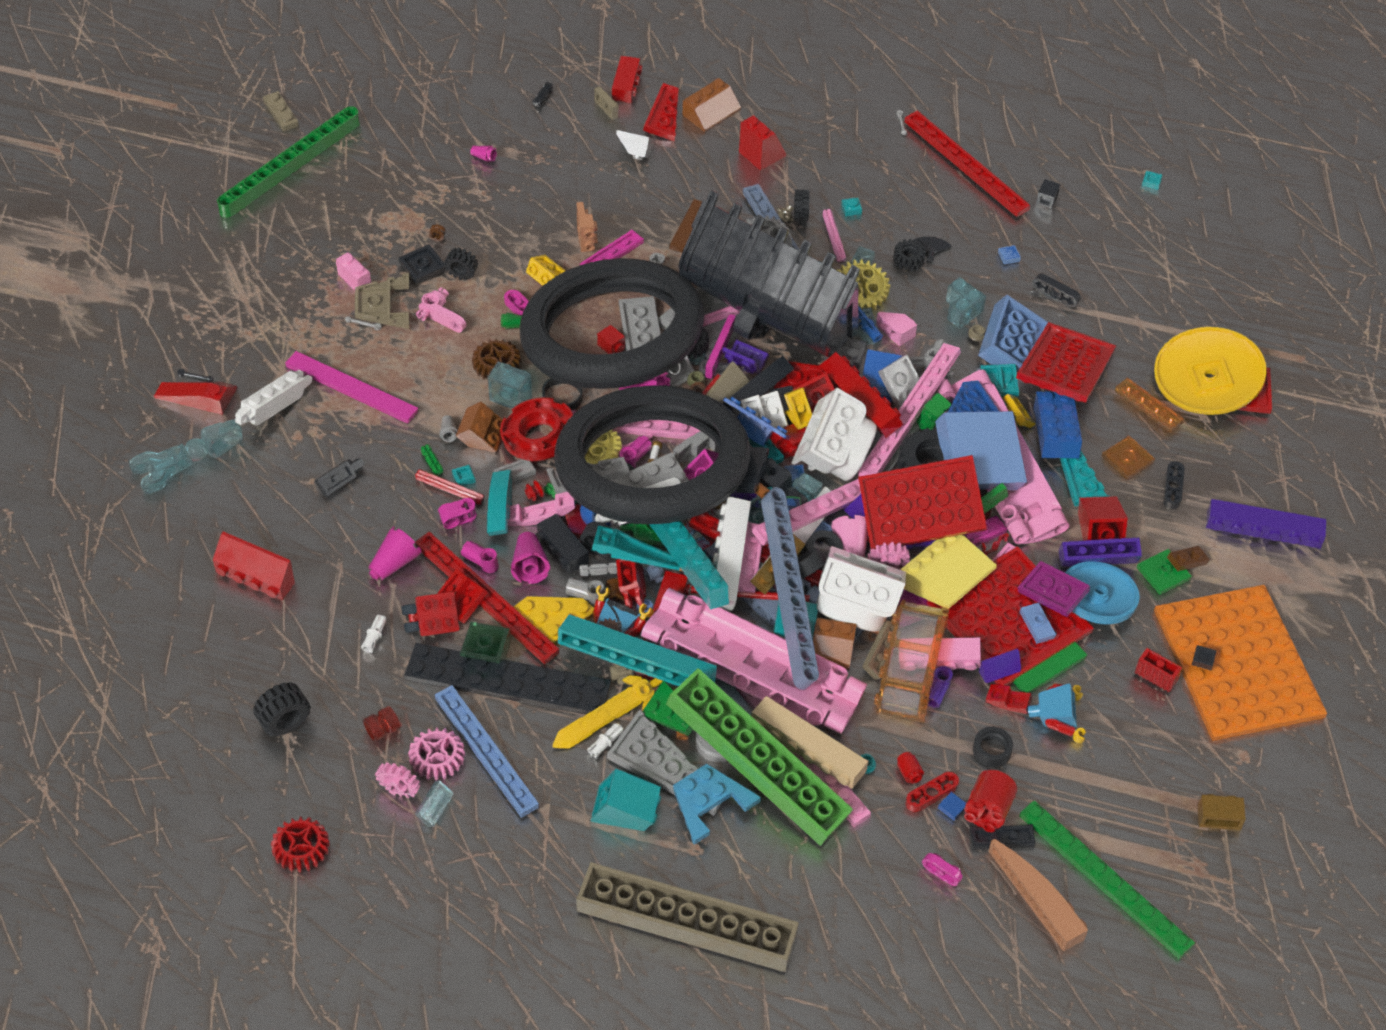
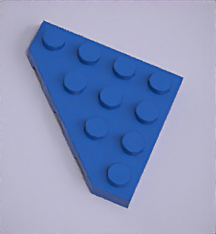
[947,380,1000,413]

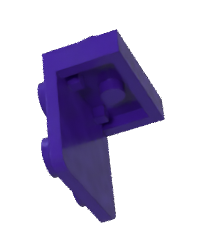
[722,340,769,374]

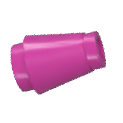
[470,145,497,162]

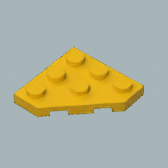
[513,596,594,645]

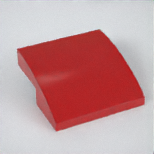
[437,569,488,624]

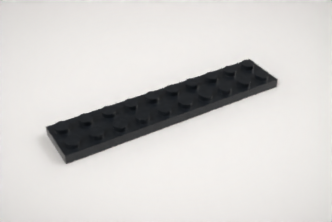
[404,643,611,715]

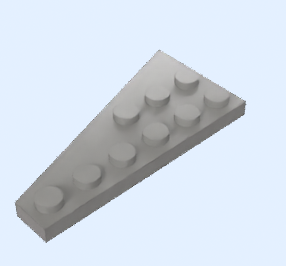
[607,710,723,816]

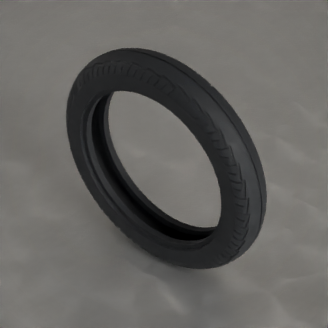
[520,258,704,389]
[554,385,750,524]

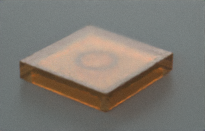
[1101,436,1155,480]

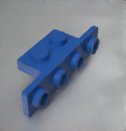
[723,397,790,447]

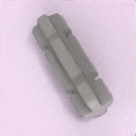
[580,562,617,576]

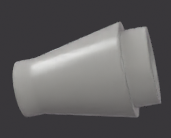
[439,415,457,442]

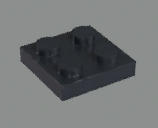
[398,244,446,284]

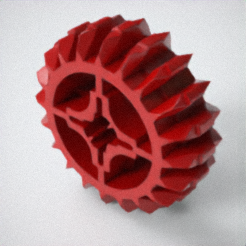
[271,816,330,873]

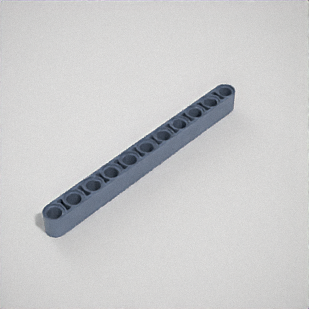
[761,487,819,690]

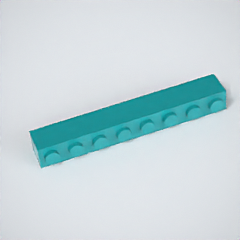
[649,521,729,610]
[558,614,717,686]

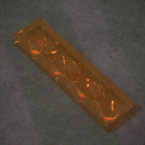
[1115,377,1184,433]

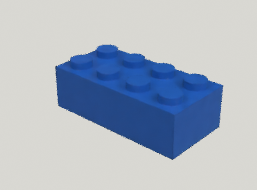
[1034,391,1082,458]

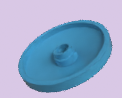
[1065,562,1140,624]

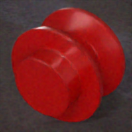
[524,480,544,501]

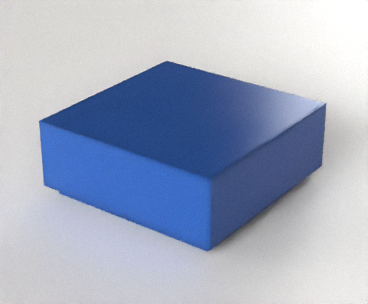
[938,792,966,821]

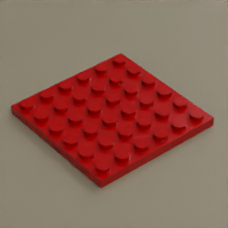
[927,546,1094,686]

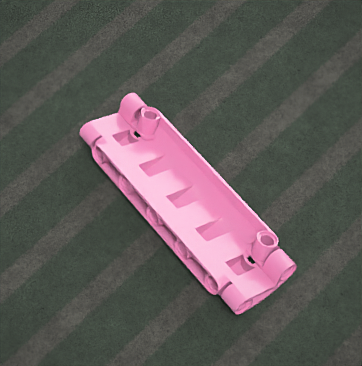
[935,370,1069,544]
[641,588,867,734]

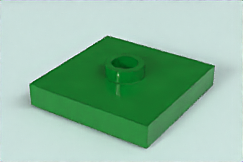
[1136,549,1192,595]

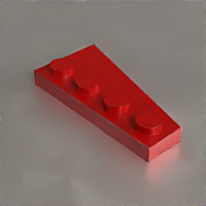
[643,83,679,141]

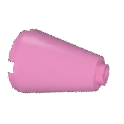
[831,515,868,558]

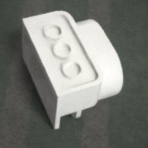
[792,388,877,481]
[816,546,906,632]

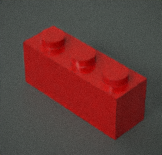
[612,56,643,103]

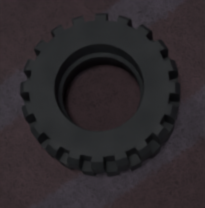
[897,428,944,469]

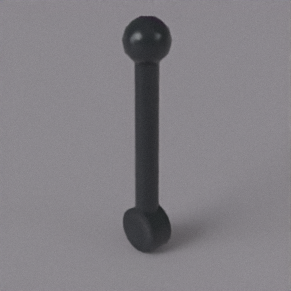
[177,369,214,382]

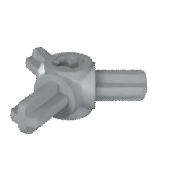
[909,339,955,380]

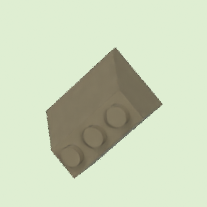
[706,362,750,403]

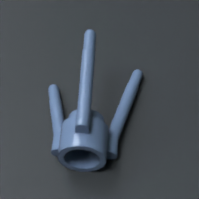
[643,553,685,584]

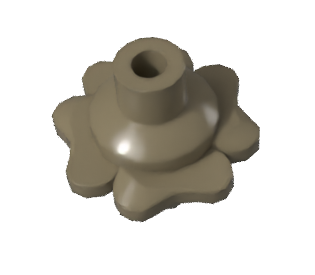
[777,204,794,222]

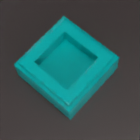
[1142,171,1163,190]
[452,465,476,486]

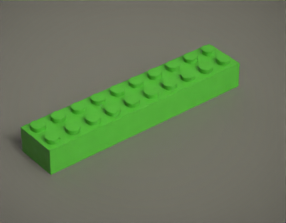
[666,668,853,846]

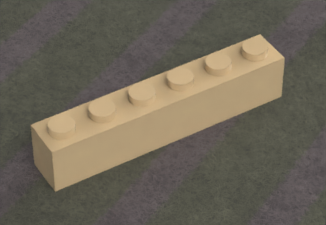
[751,696,868,789]

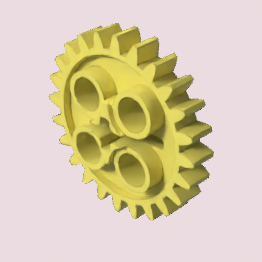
[837,259,890,312]
[585,430,622,464]

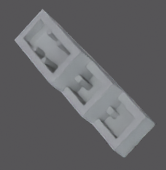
[673,431,718,464]

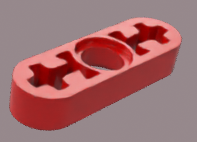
[905,772,959,812]

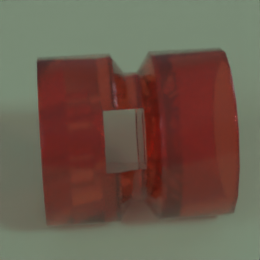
[362,705,401,743]

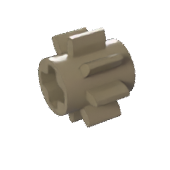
[610,664,632,685]

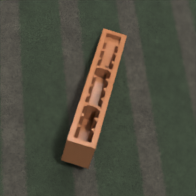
[989,839,1088,952]

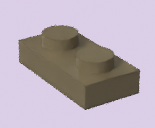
[594,86,619,120]

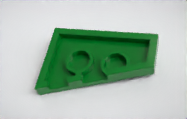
[642,681,693,736]

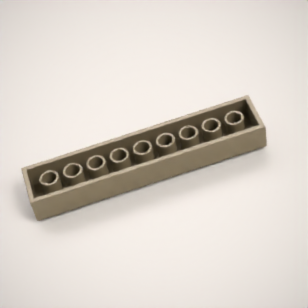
[576,862,799,972]

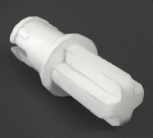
[361,614,386,653]
[587,723,624,758]

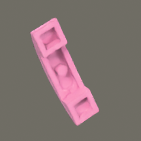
[508,492,575,527]

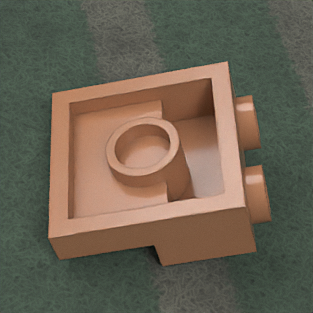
[576,202,598,252]

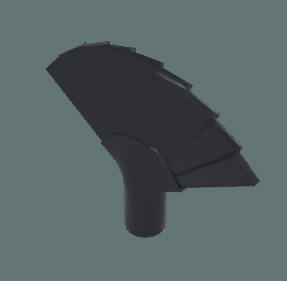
[911,236,952,262]

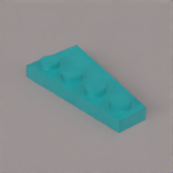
[1060,451,1110,506]

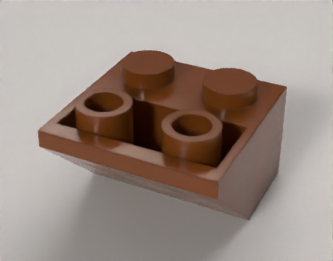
[456,401,503,452]

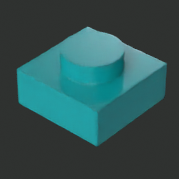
[841,198,862,216]

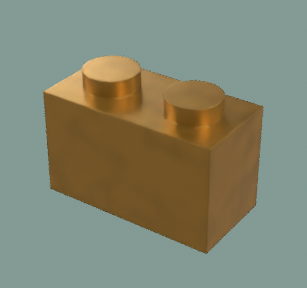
[1198,794,1246,830]

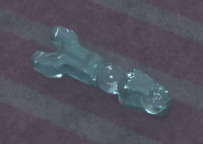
[129,419,243,494]

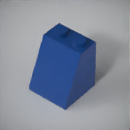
[862,350,902,403]

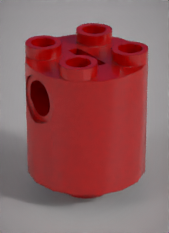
[964,770,1018,832]

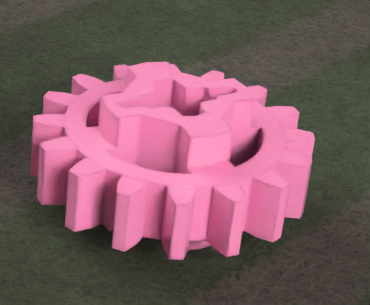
[867,542,910,570]
[375,762,421,798]

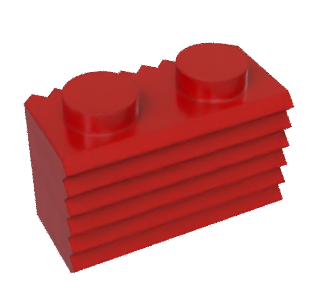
[1135,648,1183,692]

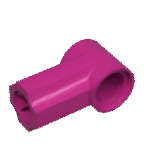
[620,435,652,468]
[461,541,499,574]

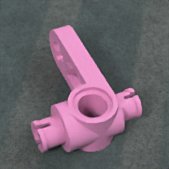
[416,287,467,333]

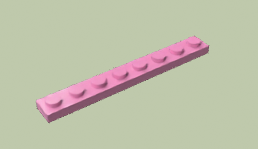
[752,479,861,546]

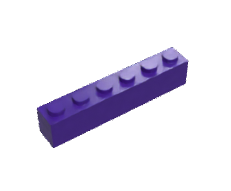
[1206,499,1326,548]

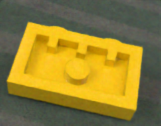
[526,255,566,286]

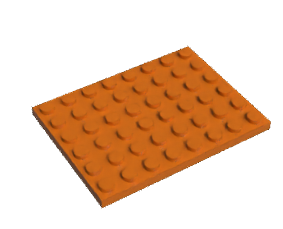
[1154,585,1327,741]

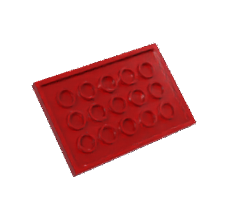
[1016,322,1116,403]
[858,455,987,549]

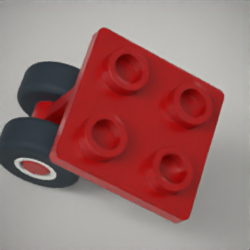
[401,592,459,636]

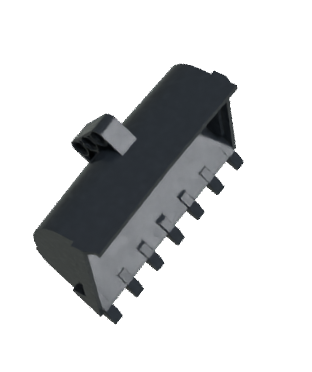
[678,190,862,358]

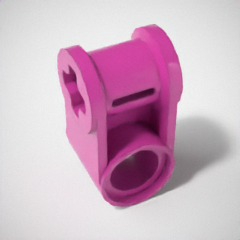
[438,498,477,529]

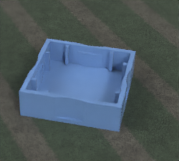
[935,411,1027,490]

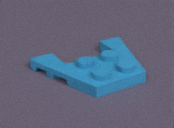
[673,764,761,845]

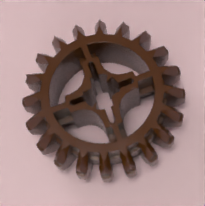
[472,338,521,383]

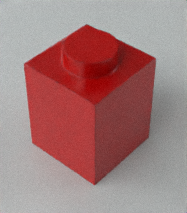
[597,325,625,354]

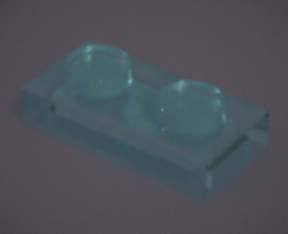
[415,780,454,827]

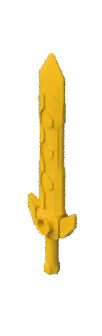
[553,675,662,749]

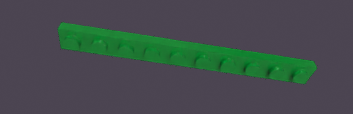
[1019,800,1195,960]

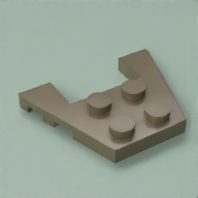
[355,273,409,329]

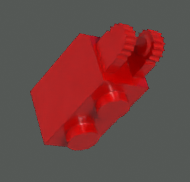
[616,559,647,609]

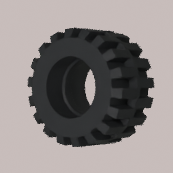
[253,682,311,736]

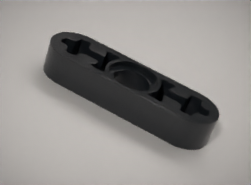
[1032,273,1081,307]
[1163,461,1185,509]

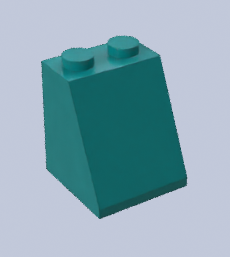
[590,769,661,831]

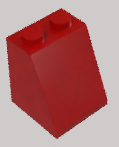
[739,115,786,171]
[1078,496,1128,541]

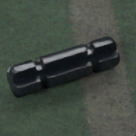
[532,82,553,108]

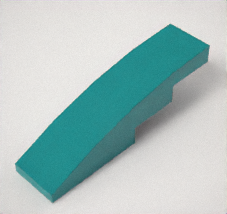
[487,469,512,536]

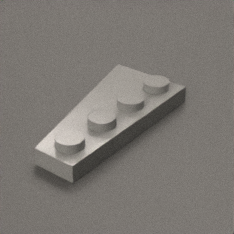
[546,457,630,494]

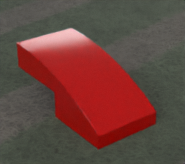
[986,684,1032,714]

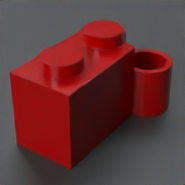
[769,424,807,459]

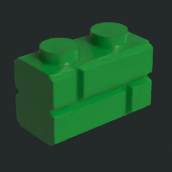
[917,393,951,430]

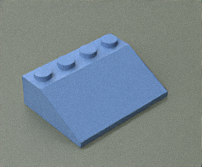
[978,295,1048,372]

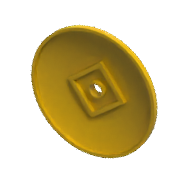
[1154,327,1266,415]

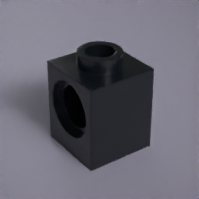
[1036,179,1061,209]

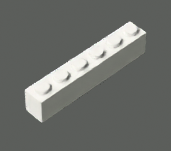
[712,497,751,611]

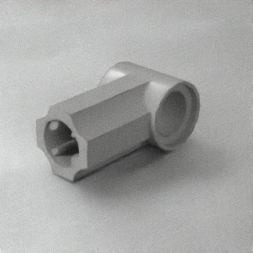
[565,577,606,606]

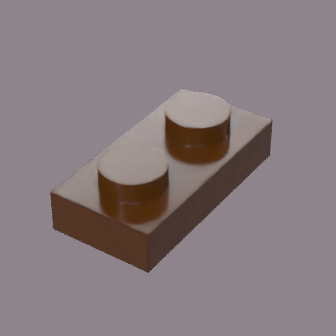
[1167,546,1210,571]

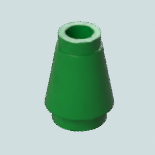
[501,312,522,330]

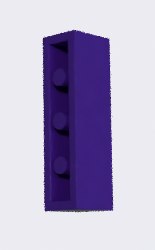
[1058,538,1142,568]

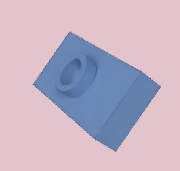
[1020,603,1056,644]

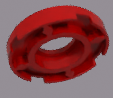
[500,397,573,461]

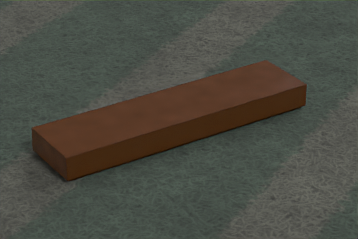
[669,199,702,253]

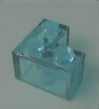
[946,277,986,329]

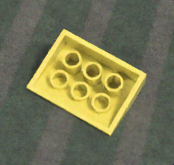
[900,535,997,609]

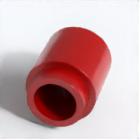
[897,752,924,784]

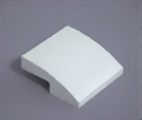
[741,391,788,428]

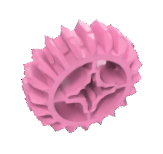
[408,727,465,782]

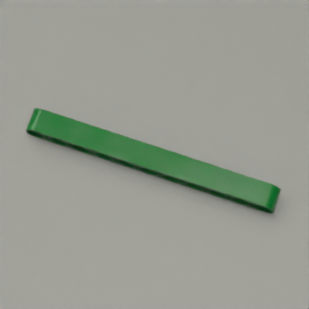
[217,106,360,218]

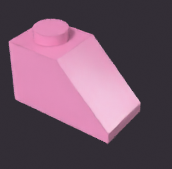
[876,312,917,346]

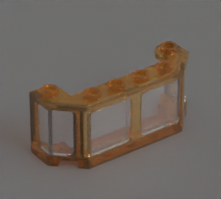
[874,599,949,723]

